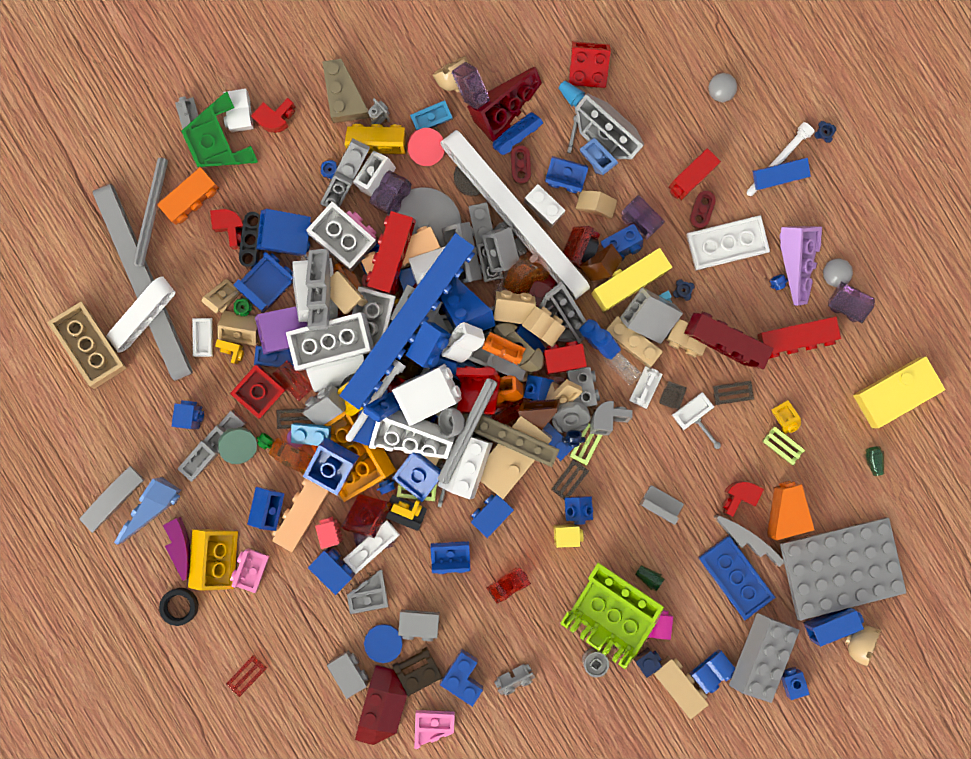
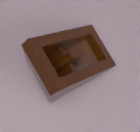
[580,243,622,281]
[518,399,560,430]

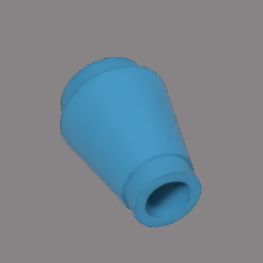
[558,80,585,107]

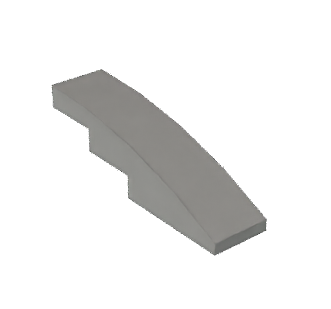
[306,249,331,330]
[178,410,247,482]
[79,466,145,533]
[714,515,784,567]

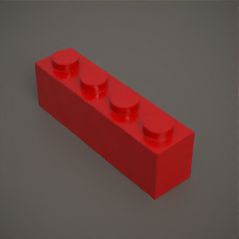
[366,211,416,295]
[757,317,841,359]

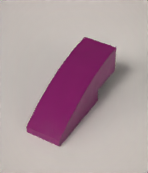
[163,517,191,581]

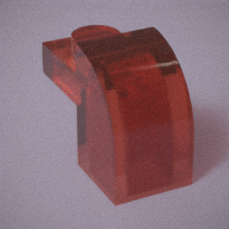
[486,567,531,604]

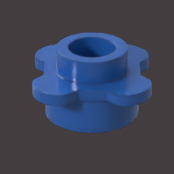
[376,479,396,495]

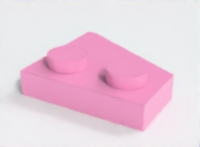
[414,710,455,749]

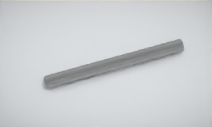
[133,158,168,267]
[438,378,497,484]

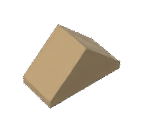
[576,190,617,219]

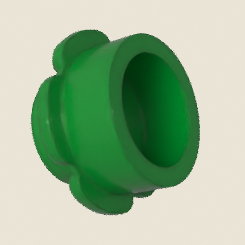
[233,298,252,317]
[256,432,275,450]

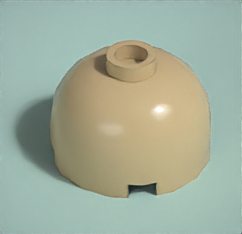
[433,56,471,92]
[846,626,881,666]

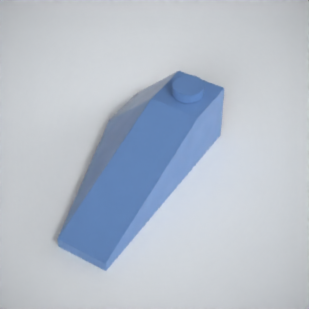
[114,477,181,545]

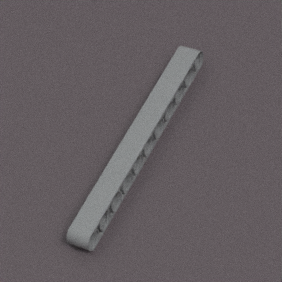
[93,183,193,381]

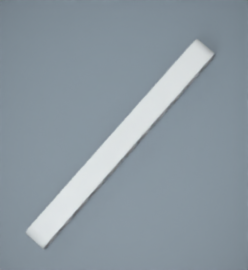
[440,130,590,300]

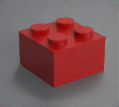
[543,341,587,375]
[230,364,287,419]

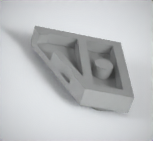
[347,570,389,614]

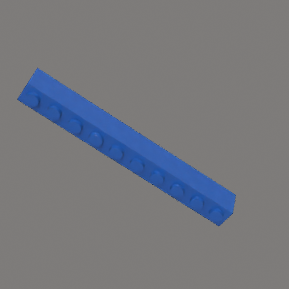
[339,233,475,410]

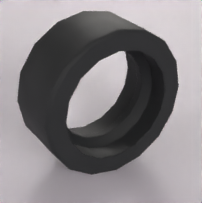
[159,588,199,626]

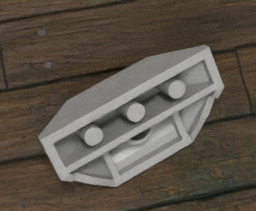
[575,93,645,159]
[539,282,586,344]

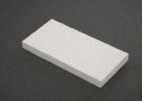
[686,215,770,271]

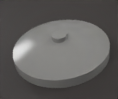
[387,188,461,247]

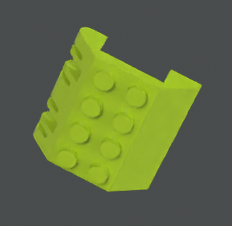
[561,563,664,669]

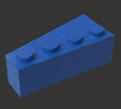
[438,277,495,331]

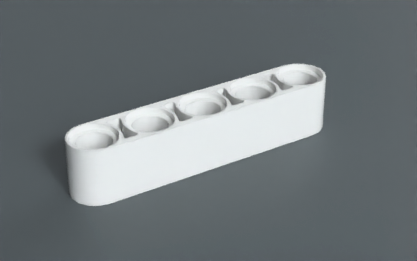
[106,277,176,353]

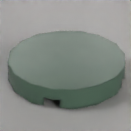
[218,427,257,464]

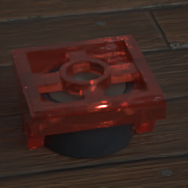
[563,226,600,269]

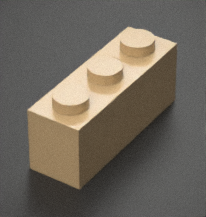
[606,316,663,368]
[653,656,708,719]

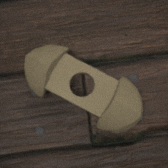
[493,322,545,372]

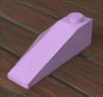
[780,226,822,306]

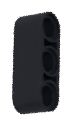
[239,212,261,269]

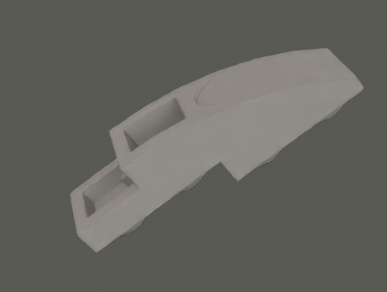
[320,138,370,208]
[468,202,503,282]
[468,345,526,381]

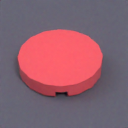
[407,128,445,166]

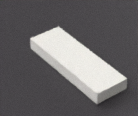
[343,520,400,574]

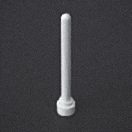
[747,122,815,196]
[346,359,406,442]

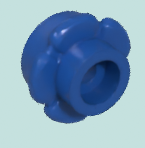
[321,160,338,179]
[769,274,788,290]

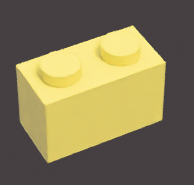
[554,524,584,548]

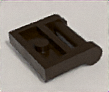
[392,647,443,696]

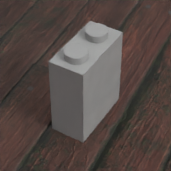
[620,287,683,344]

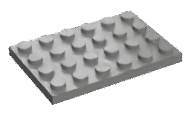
[780,518,906,620]

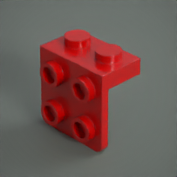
[456,366,501,414]

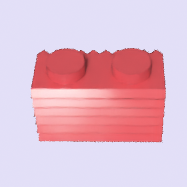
[315,516,343,549]

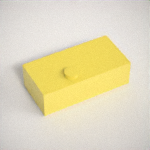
[591,248,672,313]
[853,356,945,428]

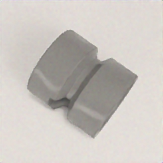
[582,648,609,677]

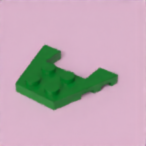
[181,92,258,167]

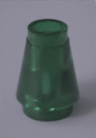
[864,446,884,476]
[635,565,665,592]

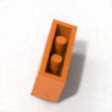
[157,167,219,225]

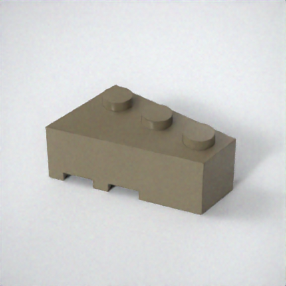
[322,59,370,123]

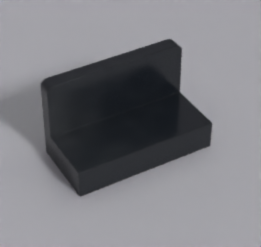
[382,495,427,531]

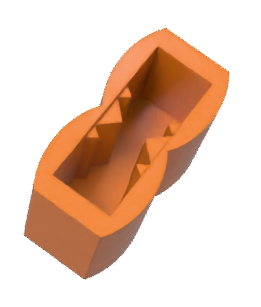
[497,376,524,404]

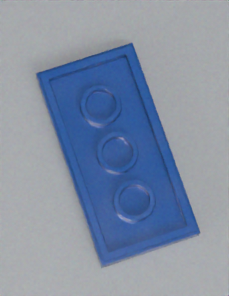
[698,535,776,620]

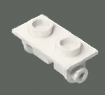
[629,366,663,409]

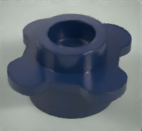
[814,121,836,143]
[673,279,694,301]
[562,430,586,447]

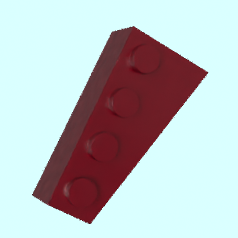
[684,311,774,370]

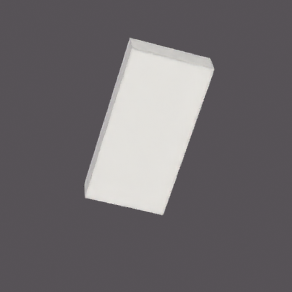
[193,318,213,357]
[672,392,714,430]

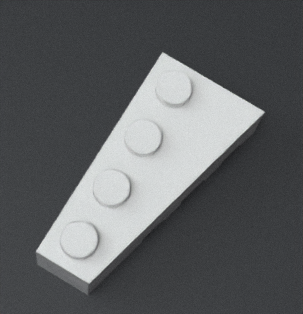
[369,411,456,459]

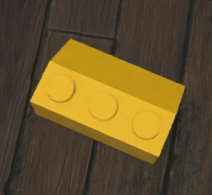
[345,124,406,154]
[188,529,238,591]

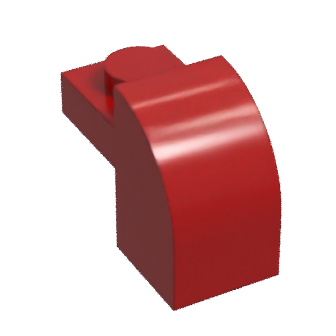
[251,98,296,133]
[210,209,243,249]
[722,481,764,517]

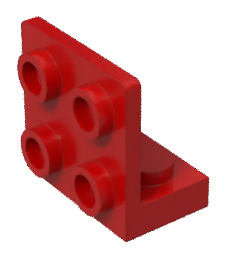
[569,41,611,88]

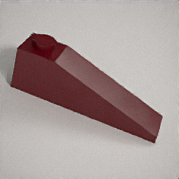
[467,67,542,142]

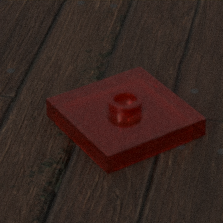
[341,494,392,538]

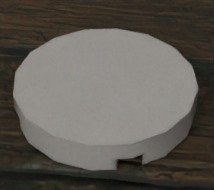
[552,402,591,433]

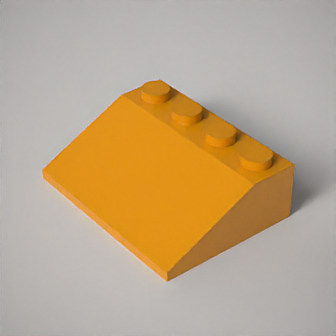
[311,411,396,502]

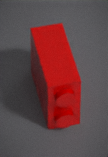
[669,148,721,201]

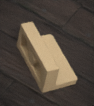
[330,271,368,314]
[218,311,258,346]

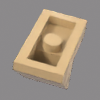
[202,279,240,313]
[545,379,583,405]

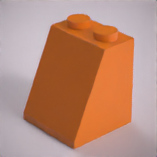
[767,481,814,540]

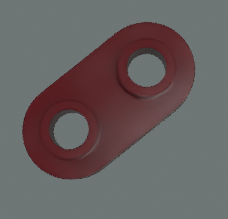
[511,145,531,185]
[690,191,716,229]

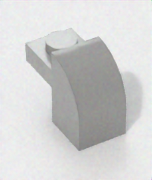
[590,401,632,436]

